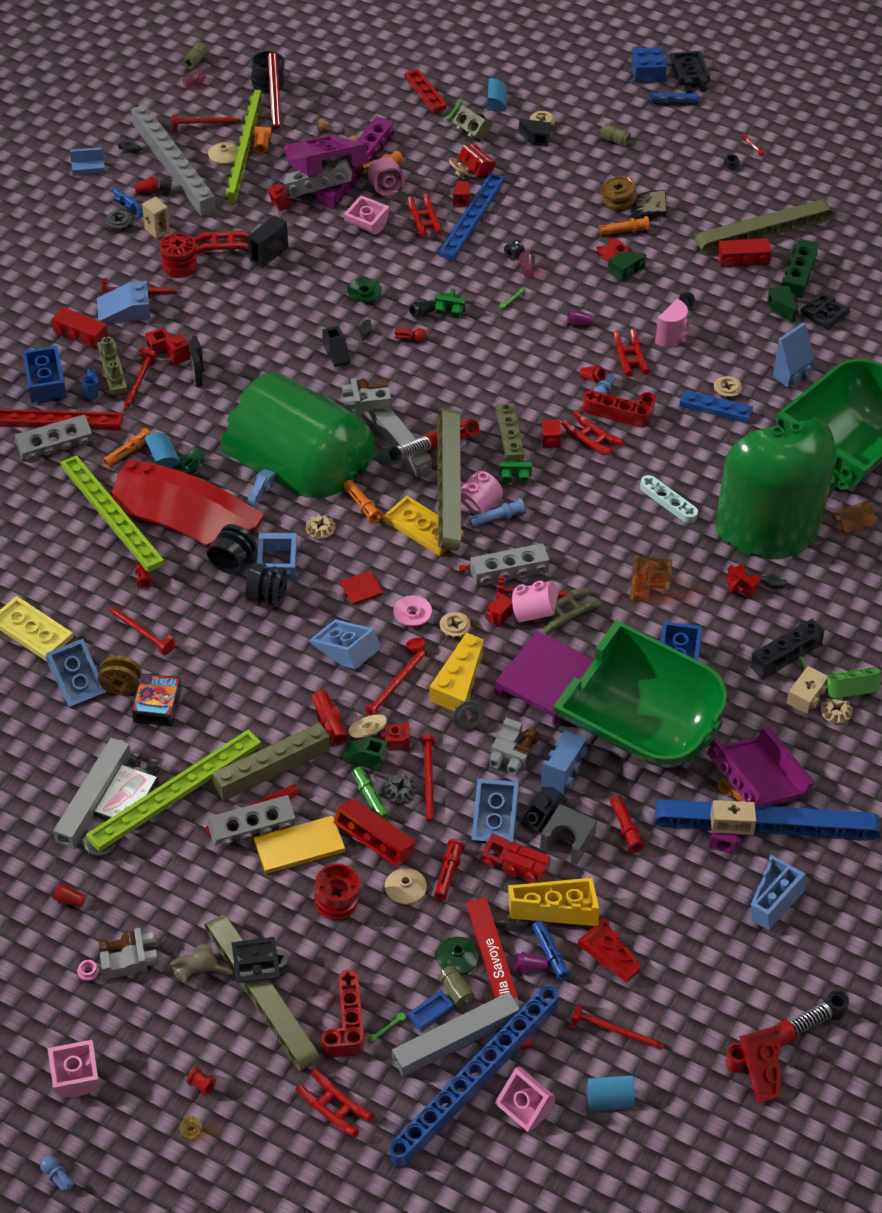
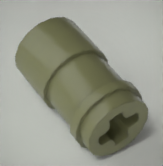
[183,43,209,70]
[600,123,631,147]
[439,965,475,1007]

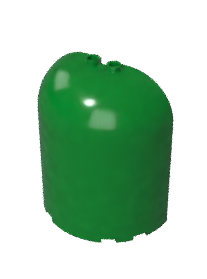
[776,359,882,490]
[221,372,376,498]
[715,420,836,559]
[553,620,727,768]

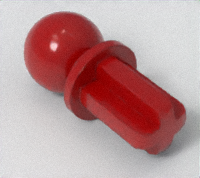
[395,328,427,342]

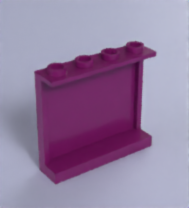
[494,631,594,725]
[707,727,815,810]

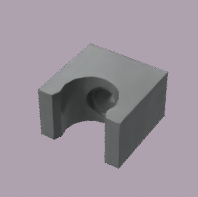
[540,804,597,865]

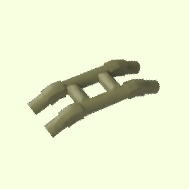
[533,588,601,635]

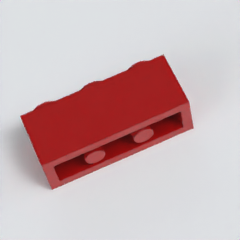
[717,238,772,267]
[51,307,108,349]

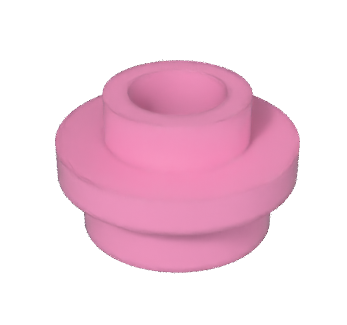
[77,960,99,981]

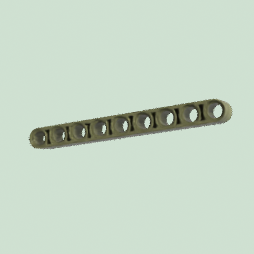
[695,200,834,254]
[437,408,461,551]
[204,914,320,1071]

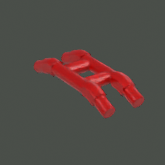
[407,194,444,238]
[193,230,250,254]
[613,329,650,377]
[560,410,625,456]
[295,1068,374,1138]

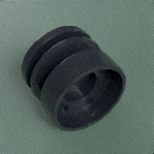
[251,51,285,92]
[207,524,257,575]
[245,562,288,608]

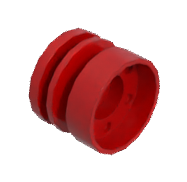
[160,233,197,278]
[314,863,360,920]

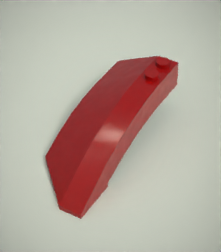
[110,459,265,548]

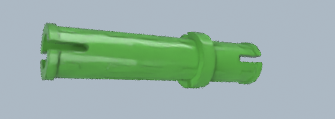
[352,767,390,820]

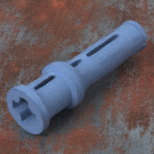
[469,498,526,528]

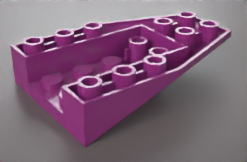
[284,135,368,177]

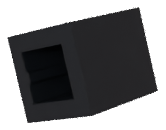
[519,119,551,147]
[322,325,351,367]
[521,787,568,833]

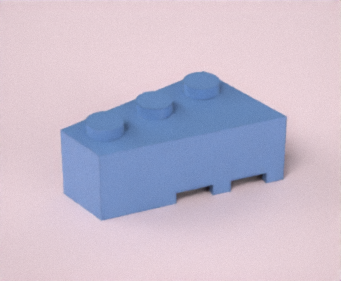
[541,730,589,795]
[751,855,806,930]

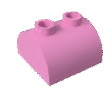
[344,196,389,234]
[655,299,690,347]
[461,471,503,515]
[512,581,559,623]
[48,1040,99,1097]
[495,1067,556,1132]

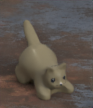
[170,944,234,985]

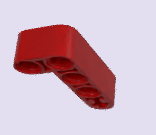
[582,390,656,428]
[321,969,364,1058]

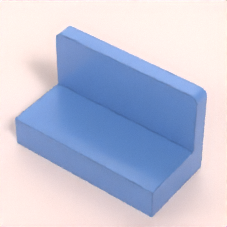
[70,147,105,175]

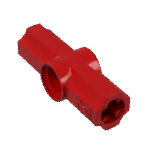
[311,689,347,746]

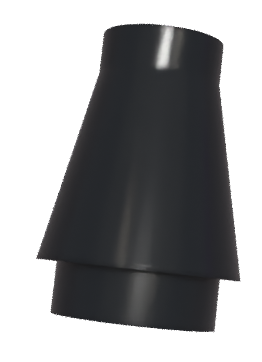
[409,300,435,318]

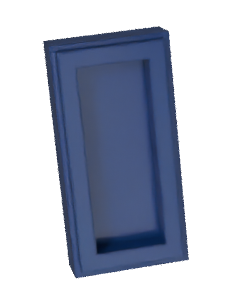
[407,990,455,1033]

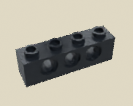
[750,619,825,680]

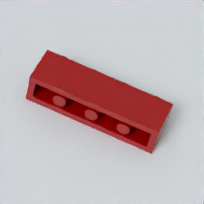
[333,798,416,867]

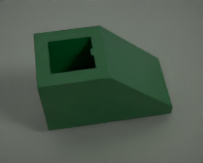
[607,252,647,282]
[767,286,799,322]
[343,736,388,771]

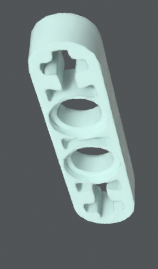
[640,475,698,523]

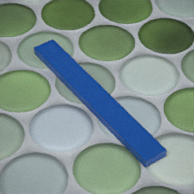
[439,173,505,261]

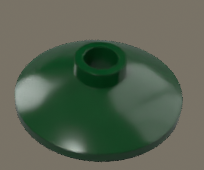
[348,278,382,302]
[174,449,204,474]
[437,936,479,975]

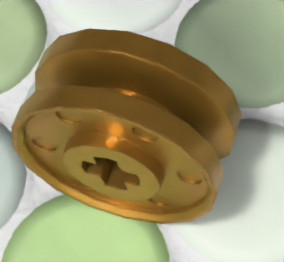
[601,176,637,210]
[97,655,142,695]

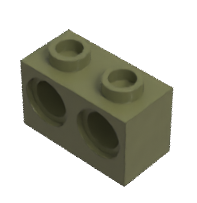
[452,105,492,141]

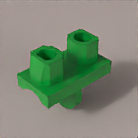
[434,288,467,317]
[499,460,532,483]

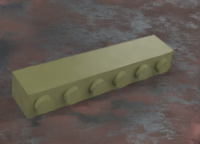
[212,723,330,801]

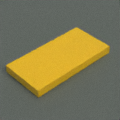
[383,496,464,557]
[253,815,345,874]

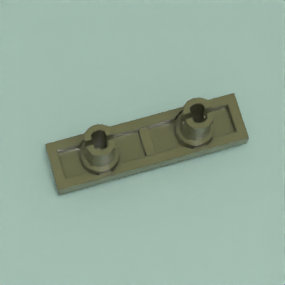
[97,336,128,396]
[496,403,524,461]

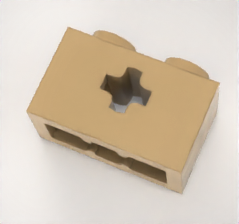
[142,197,170,239]
[787,666,827,714]
[710,800,756,835]

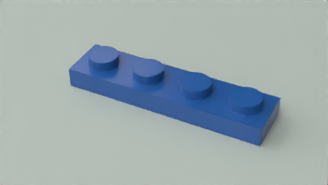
[679,390,753,423]

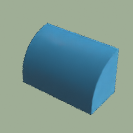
[487,78,507,111]
[145,433,181,468]
[586,1076,634,1112]

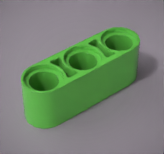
[827,668,881,698]

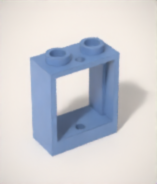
[257,533,297,580]

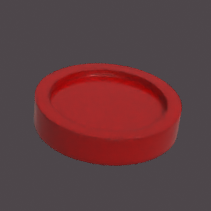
[406,638,426,652]

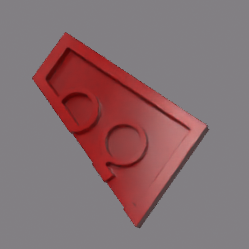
[577,917,641,983]
[739,1025,782,1103]

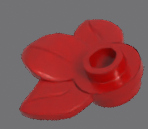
[596,237,629,261]

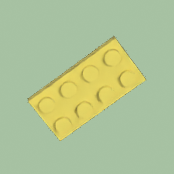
[0,596,73,661]

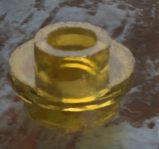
[179,1116,202,1139]

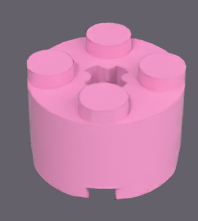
[368,158,405,196]

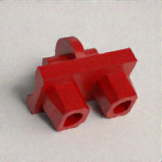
[726,564,761,598]

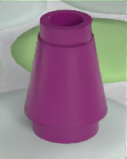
[567,309,593,326]
[514,951,547,973]

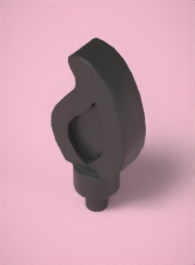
[118,141,144,153]
[359,319,372,340]
[760,574,787,589]
[495,918,529,930]

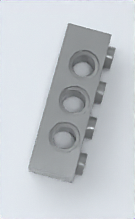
[284,157,352,198]
[15,414,92,461]
[470,543,549,587]
[207,795,295,846]

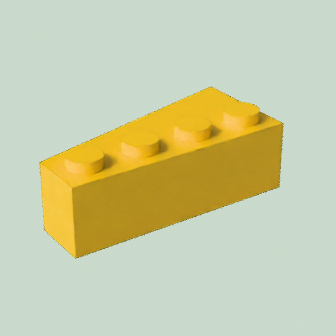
[429,632,484,712]
[508,878,599,926]

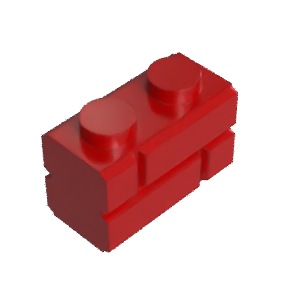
[458,145,496,176]
[502,842,551,883]

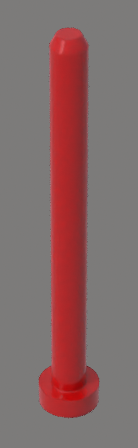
[365,650,425,716]
[421,735,435,822]

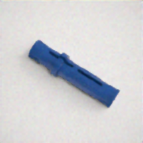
[651,91,699,104]
[532,921,570,980]

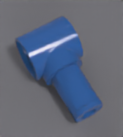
[82,369,99,400]

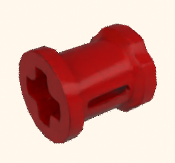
[186,1067,216,1096]

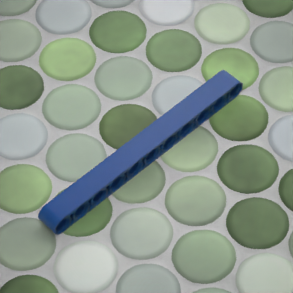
[655,800,880,840]
[389,985,559,1167]

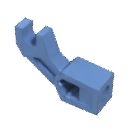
[247,469,276,509]

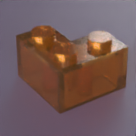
[630,556,672,601]

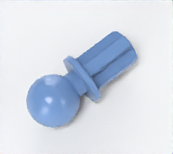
[593,374,616,394]
[40,1155,73,1192]

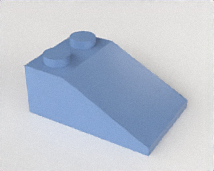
[97,281,151,323]
[773,322,814,387]
[309,619,381,669]
[45,639,106,707]
[472,779,520,844]

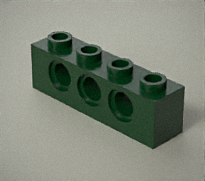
[781,239,819,298]

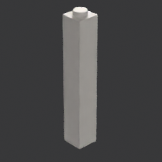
[364,408,432,478]
[53,738,131,849]
[392,992,521,1077]

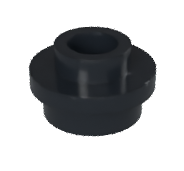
[723,154,740,169]
[160,177,172,194]
[679,292,695,309]

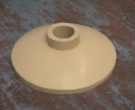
[208,142,237,165]
[449,158,477,177]
[349,714,387,738]
[385,868,427,905]

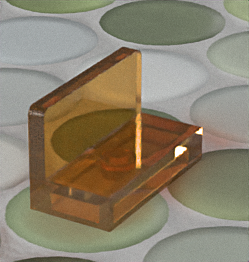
[831,502,877,533]

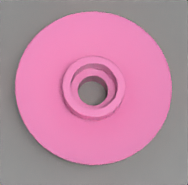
[393,595,432,626]

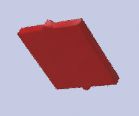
[340,571,383,605]

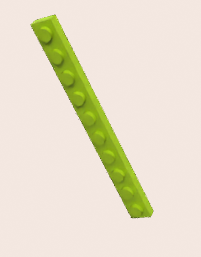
[226,90,262,205]
[61,455,165,572]
[86,729,261,852]

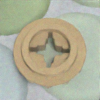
[530,111,555,126]
[714,376,742,399]
[306,514,335,539]
[440,612,471,638]
[821,697,853,724]

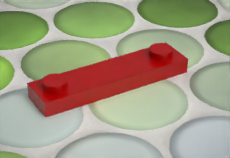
[405,69,447,113]

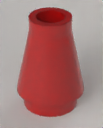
[134,177,159,194]
[579,365,606,383]
[53,883,86,907]

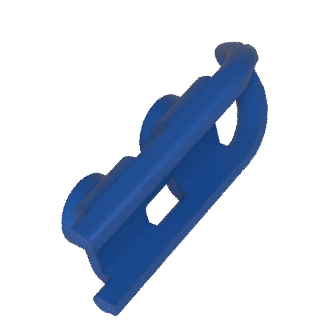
[113,187,143,219]

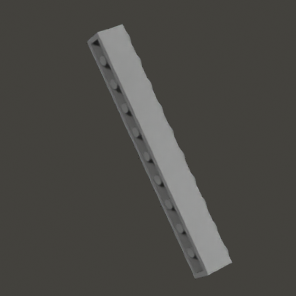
[131,104,216,216]

